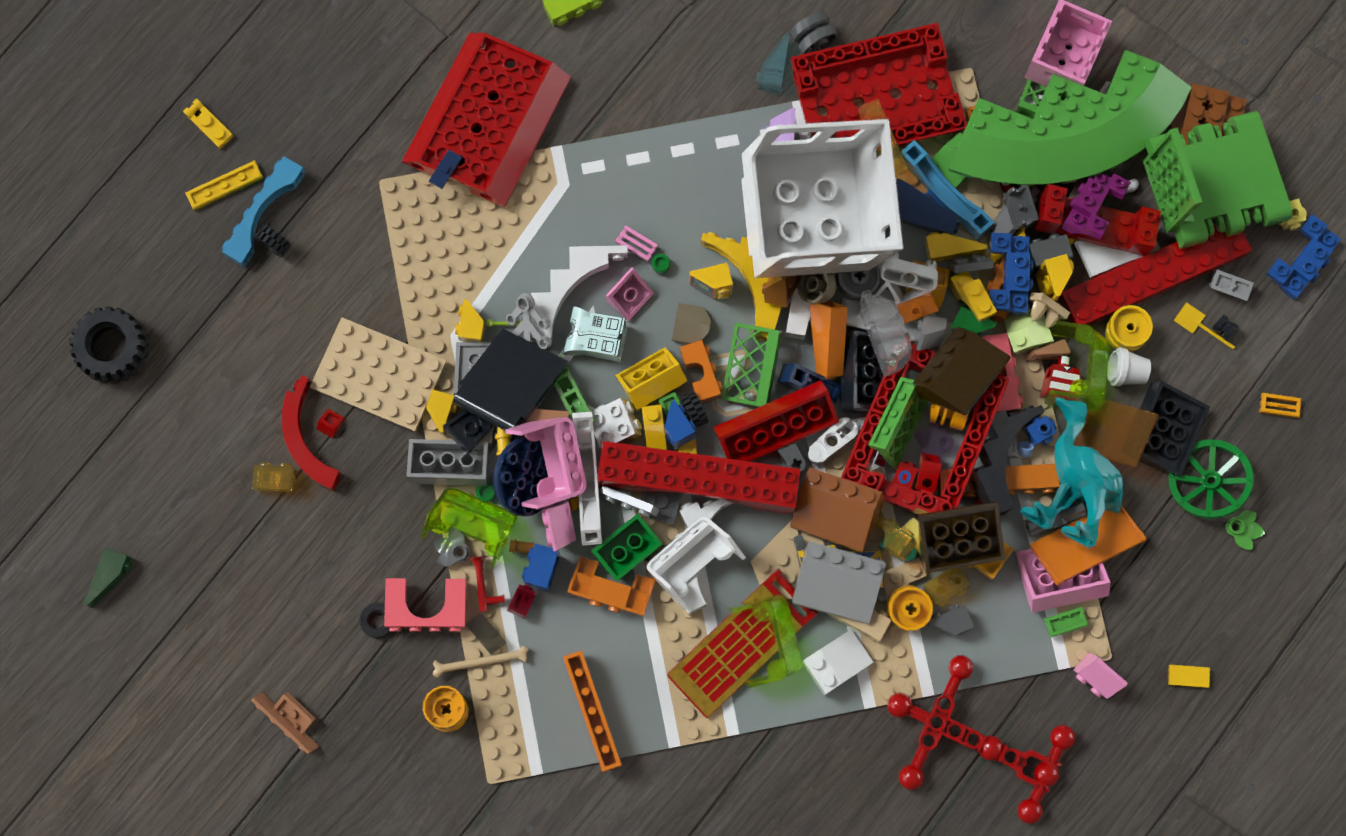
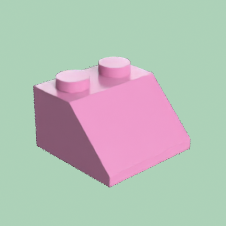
[1073,652,1128,699]

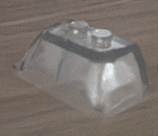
[858,290,912,377]

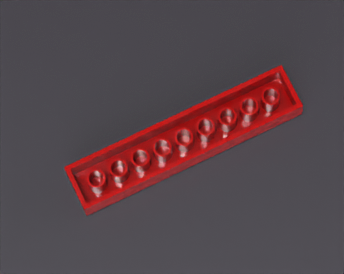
[1058,225,1252,332]

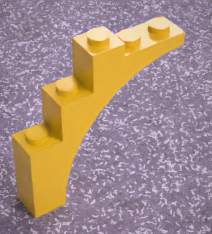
[701,232,782,342]

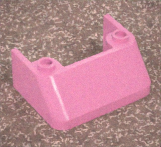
[505,417,587,509]

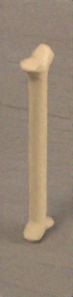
[433,645,528,678]

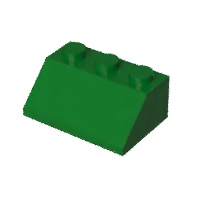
[591,513,663,582]

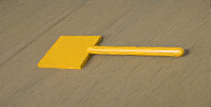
[1174,302,1235,349]

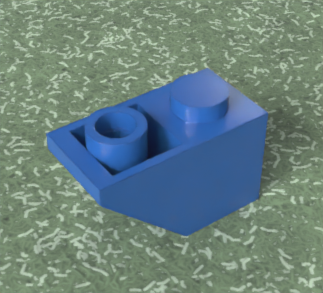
[664,400,696,450]

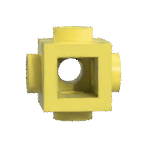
[1279,199,1307,231]

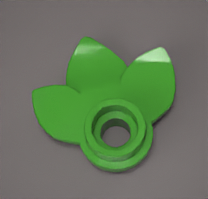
[1225,510,1265,550]

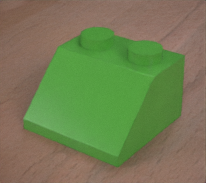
[932,132,969,188]

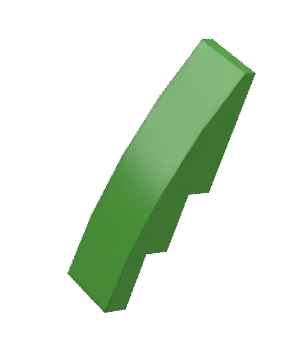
[554,355,595,422]

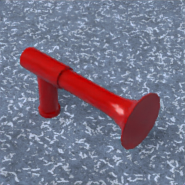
[468,556,505,612]

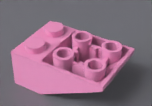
[542,499,576,551]

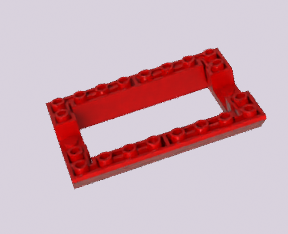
[841,339,1010,515]

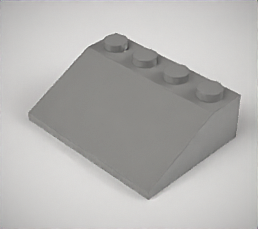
[792,541,886,624]

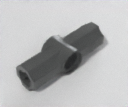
[1024,500,1086,536]

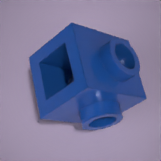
[1024,416,1057,447]

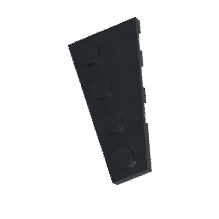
[443,410,494,455]

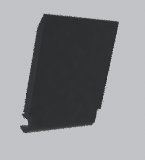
[453,328,568,435]

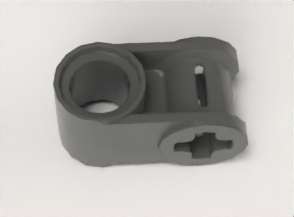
[776,442,806,476]

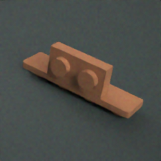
[251,692,319,754]

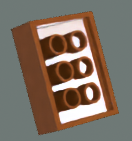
[790,467,886,553]

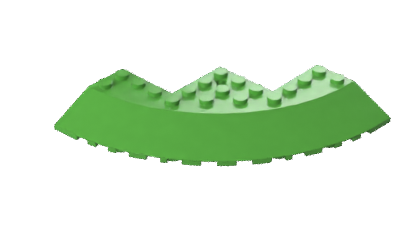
[948,50,1192,186]

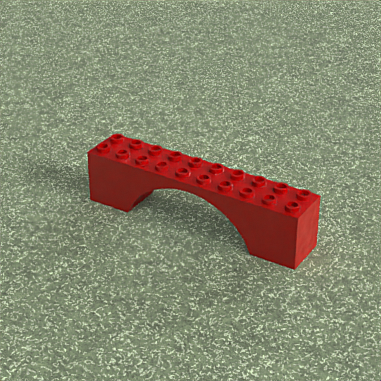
[597,441,801,515]

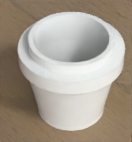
[1107,347,1151,387]

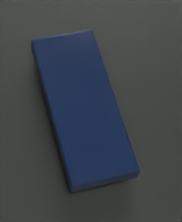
[429,150,462,189]

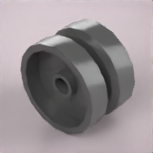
[790,11,839,54]
[835,265,881,299]

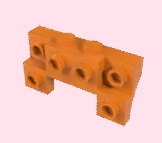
[567,556,656,617]

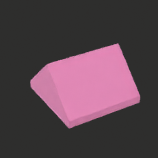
[606,268,654,321]

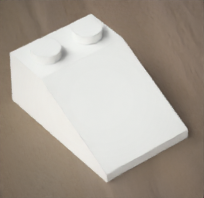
[802,630,874,696]

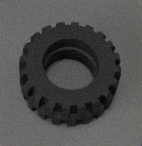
[69,306,149,384]

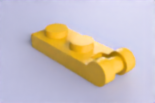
[183,98,234,149]

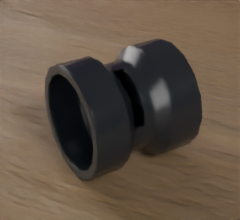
[1211,314,1239,341]

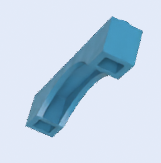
[898,140,994,241]
[222,156,306,268]

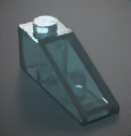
[755,33,790,93]

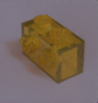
[252,462,297,493]
[922,568,970,607]

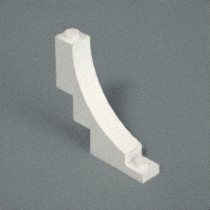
[531,245,628,345]

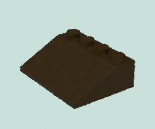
[913,326,1011,415]
[918,501,1006,573]

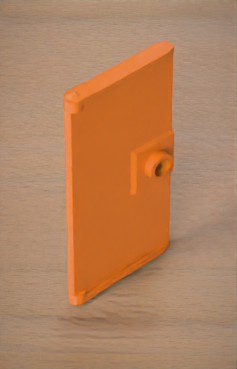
[1030,505,1147,586]

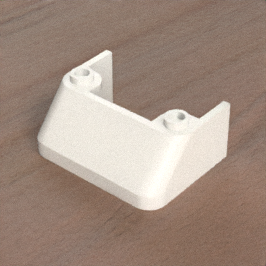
[647,517,746,611]

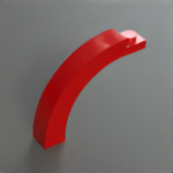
[282,375,341,492]

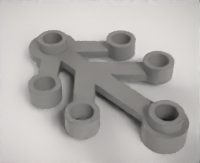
[506,293,552,349]

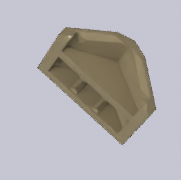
[672,303,711,344]

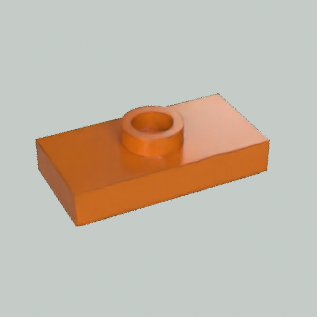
[895,292,939,324]

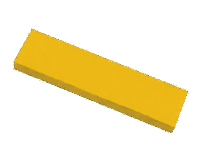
[186,160,264,211]

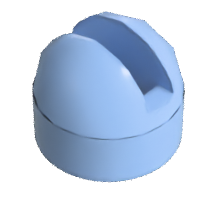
[1017,441,1034,458]

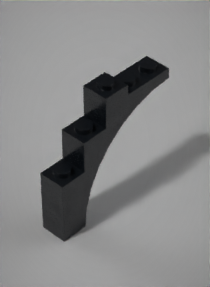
[970,405,1045,517]

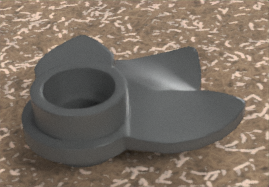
[433,527,470,567]

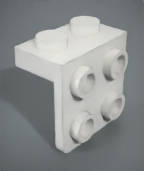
[592,398,642,448]

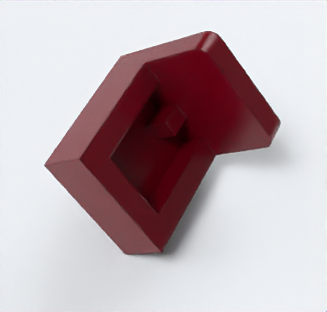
[507,584,537,619]

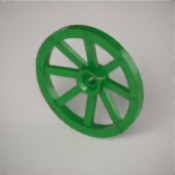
[1169,439,1254,519]

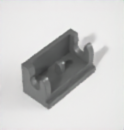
[1003,185,1039,230]

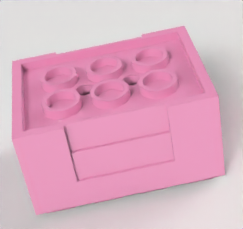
[1024,0,1112,87]

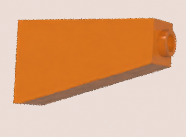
[809,300,847,379]

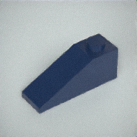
[777,363,841,403]

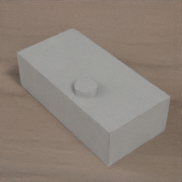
[406,439,490,486]

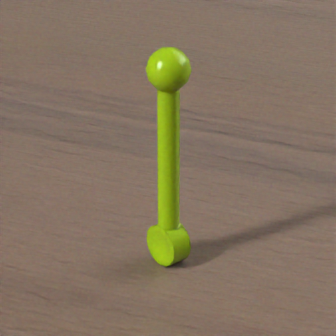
[486,319,523,328]

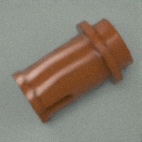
[509,539,534,554]

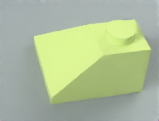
[1004,308,1054,355]

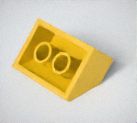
[1035,254,1074,302]
[615,347,687,410]

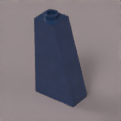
[896,178,960,235]

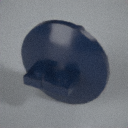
[494,437,548,517]

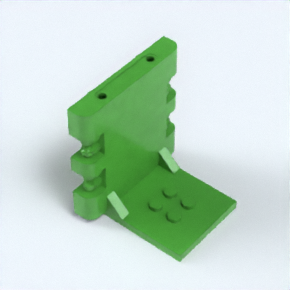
[1143,111,1292,249]

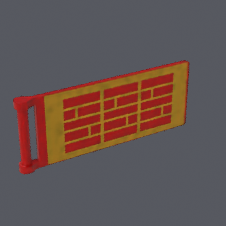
[666,568,819,718]

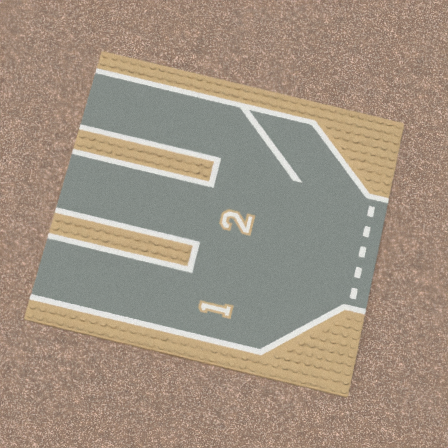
[379,68,1112,784]

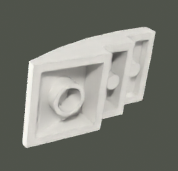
[1074,240,1161,278]

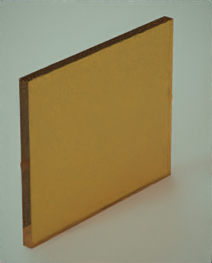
[1074,397,1159,468]

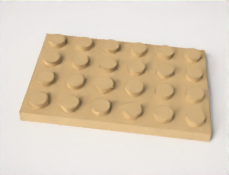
[310,317,447,432]

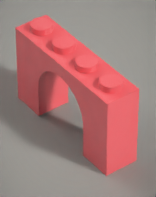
[971,333,1023,417]
[384,578,467,632]

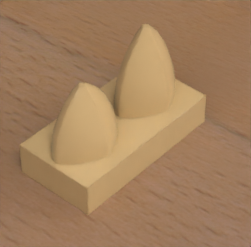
[1028,293,1070,328]

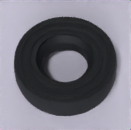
[359,602,391,638]

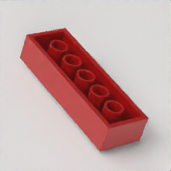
[713,380,839,461]

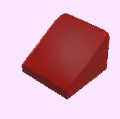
[316,409,345,438]

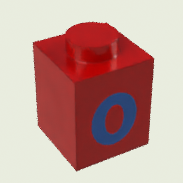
[892,461,919,489]

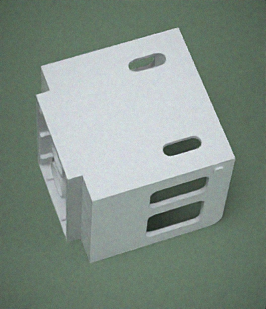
[741,119,903,278]

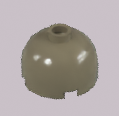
[797,273,837,304]

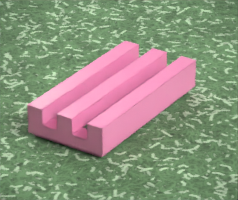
[615,225,658,262]

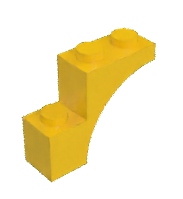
[949,271,997,322]

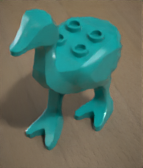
[1020,397,1124,548]

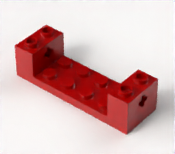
[1034,184,1161,256]

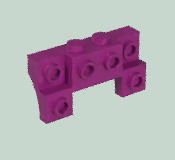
[1062,173,1131,240]

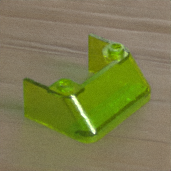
[1044,321,1110,411]
[420,487,518,569]
[727,595,802,688]

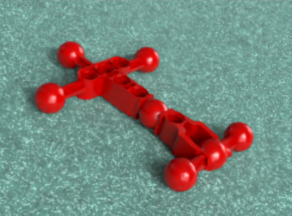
[887,655,1076,824]

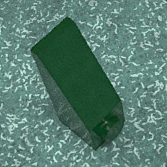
[84,548,132,608]

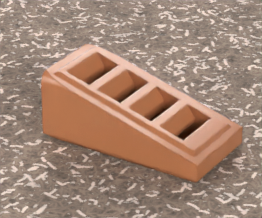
[1025,339,1071,361]

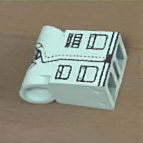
[563,307,628,362]

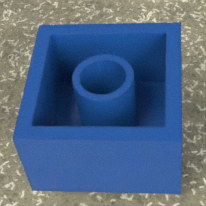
[522,543,560,593]

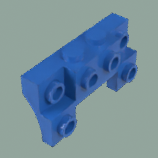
[1266,214,1341,300]
[989,233,1033,315]

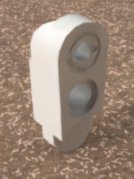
[808,417,858,464]

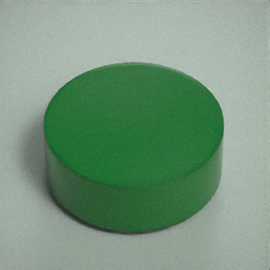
[651,254,670,274]
[476,483,496,503]

